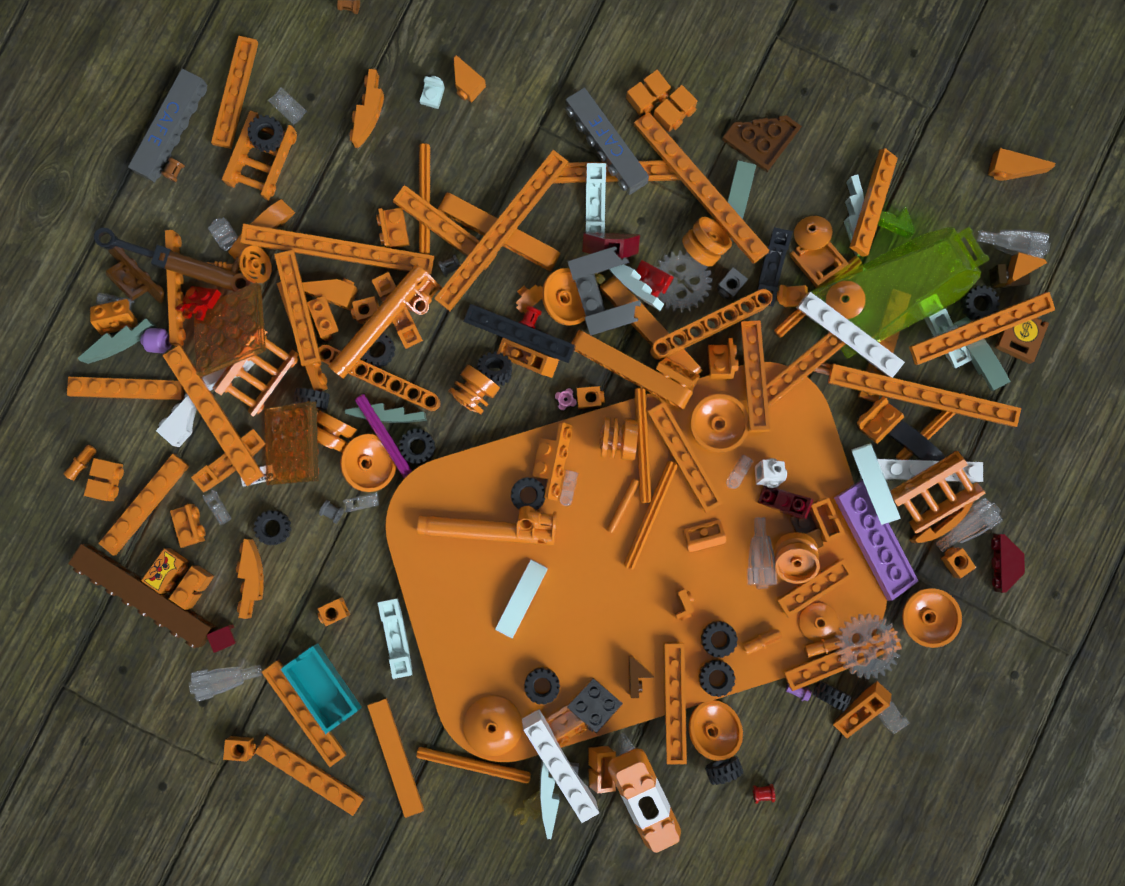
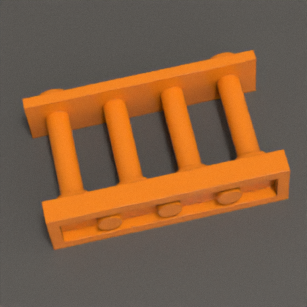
[222,111,297,201]
[212,325,299,417]
[890,451,986,534]

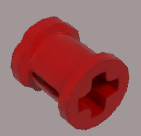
[519,306,542,329]
[752,784,775,804]

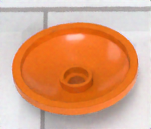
[542,268,586,326]
[691,394,749,453]
[340,434,396,492]
[902,588,962,648]
[463,696,522,756]
[689,700,743,761]

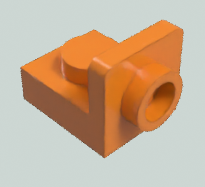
[777,285,808,307]

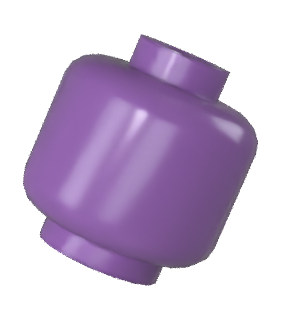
[140,328,171,353]

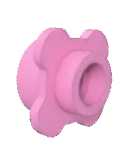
[555,389,576,410]

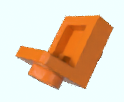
[674,588,694,621]

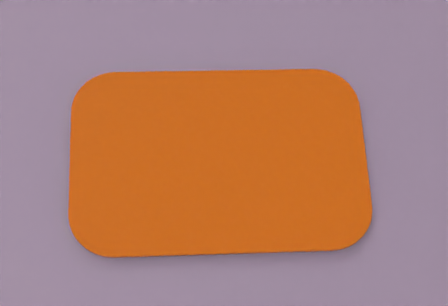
[386,362,887,762]

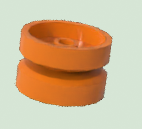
[682,217,732,266]
[306,410,357,452]
[774,532,820,584]

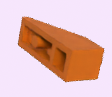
[988,148,1055,181]
[303,279,358,310]
[497,338,559,378]
[833,681,892,738]

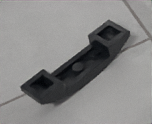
[757,227,793,306]
[886,420,946,461]

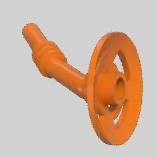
[206,246,272,284]

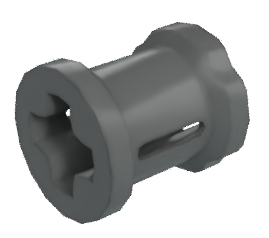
[438,254,460,277]
[319,500,344,524]

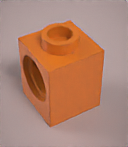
[351,296,379,324]
[577,386,605,409]
[941,547,976,578]
[317,597,350,626]
[223,736,256,762]

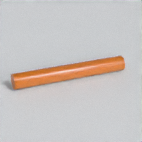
[607,479,640,534]

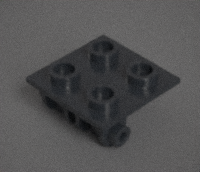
[567,678,623,733]

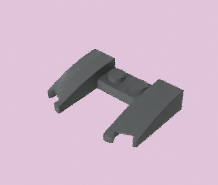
[568,247,641,336]

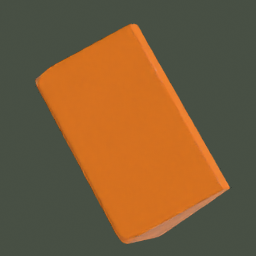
[683,520,726,552]

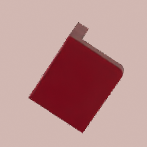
[207,624,236,653]

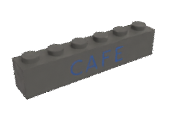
[128,69,208,183]
[565,87,649,195]

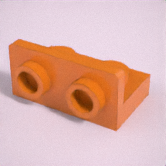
[376,208,410,249]
[307,296,339,341]
[90,299,138,335]
[708,338,738,379]
[656,357,700,391]
[857,396,904,444]
[170,504,206,548]
[546,705,587,746]

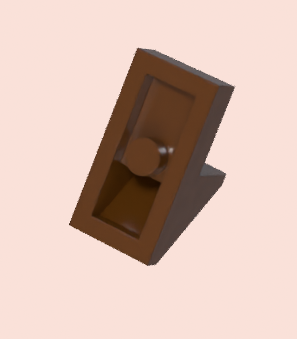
[790,512,823,548]
[629,656,654,698]

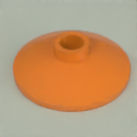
[794,216,832,250]
[826,281,865,319]
[799,603,838,642]

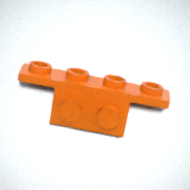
[532,422,572,501]

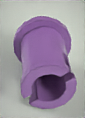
[785,684,812,701]

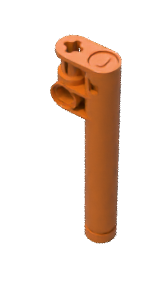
[328,264,442,379]
[417,506,557,546]

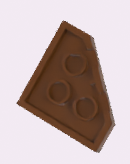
[722,115,802,172]

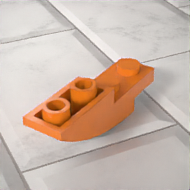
[350,69,384,148]
[236,539,264,619]

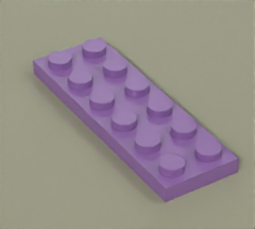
[834,480,918,601]

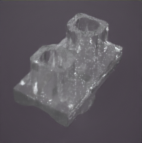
[268,87,307,125]

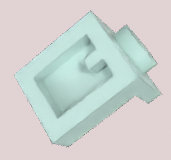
[420,76,445,109]

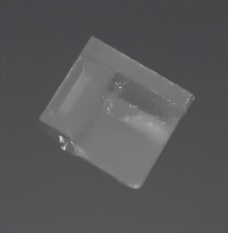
[878,702,910,734]

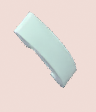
[586,163,606,233]
[495,560,548,638]
[378,599,412,679]

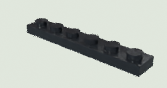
[463,304,576,364]

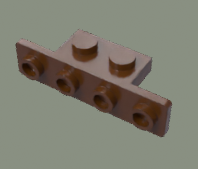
[106,246,164,304]

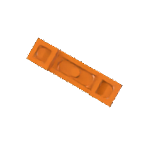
[228,199,295,264]
[372,272,423,349]
[191,429,266,492]
[910,501,974,543]

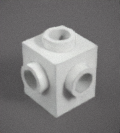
[755,458,787,488]

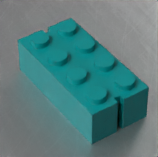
[281,644,362,734]

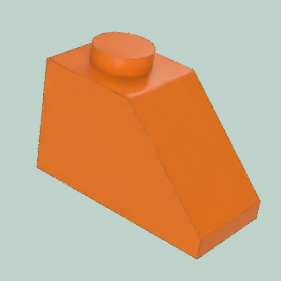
[454,55,486,103]

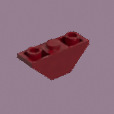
[582,232,640,258]
[757,485,813,519]
[991,534,1025,593]

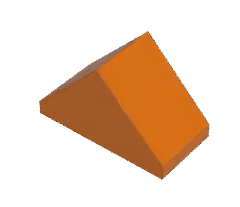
[1006,252,1047,285]

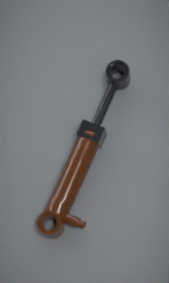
[94,227,251,295]

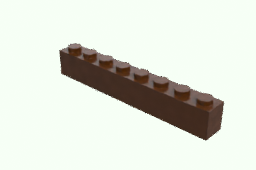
[68,544,216,648]

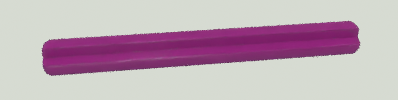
[355,394,412,478]

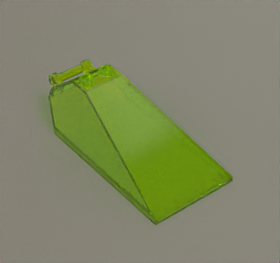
[810,227,990,359]

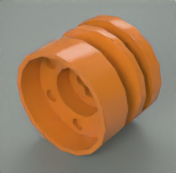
[449,365,500,414]
[599,417,638,460]

